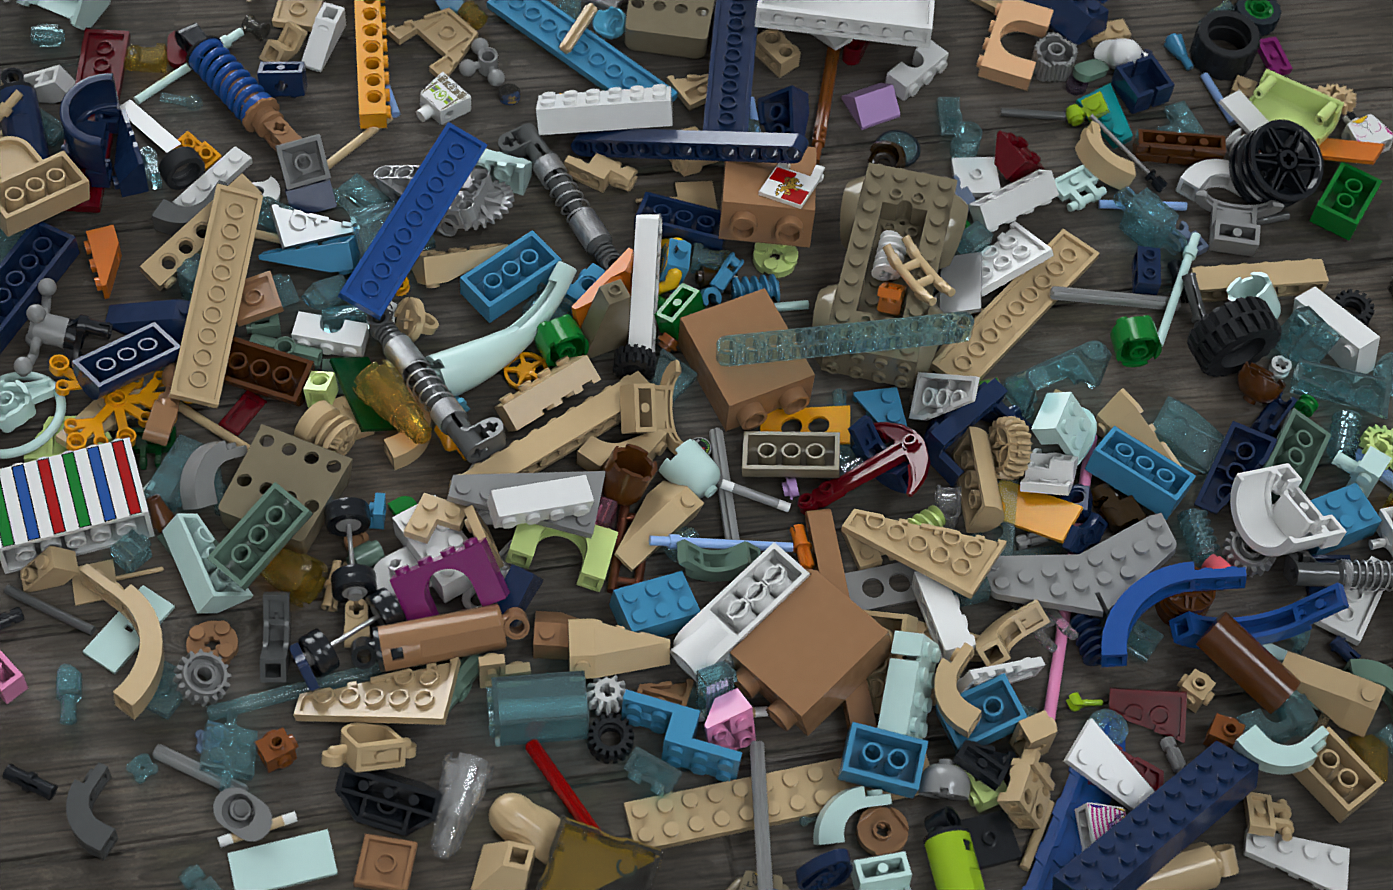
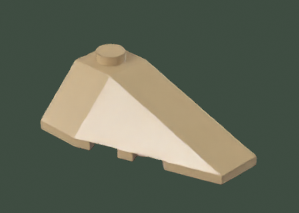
[412,243,509,288]
[614,480,704,572]

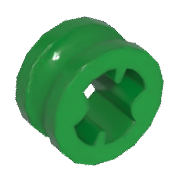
[1294,394,1319,417]

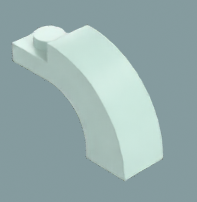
[813,786,892,845]

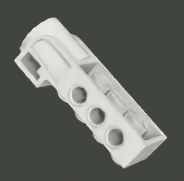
[670,542,810,687]

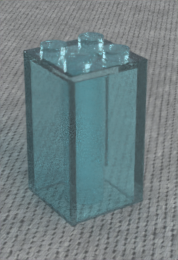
[487,670,589,746]

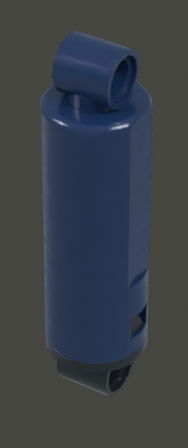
[0,67,50,160]

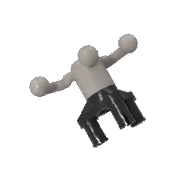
[13,278,113,377]

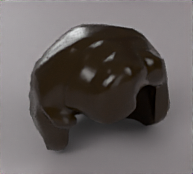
[868,140,906,168]

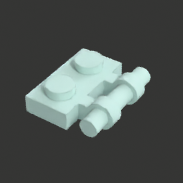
[1054,165,1107,212]

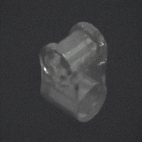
[934,484,961,530]

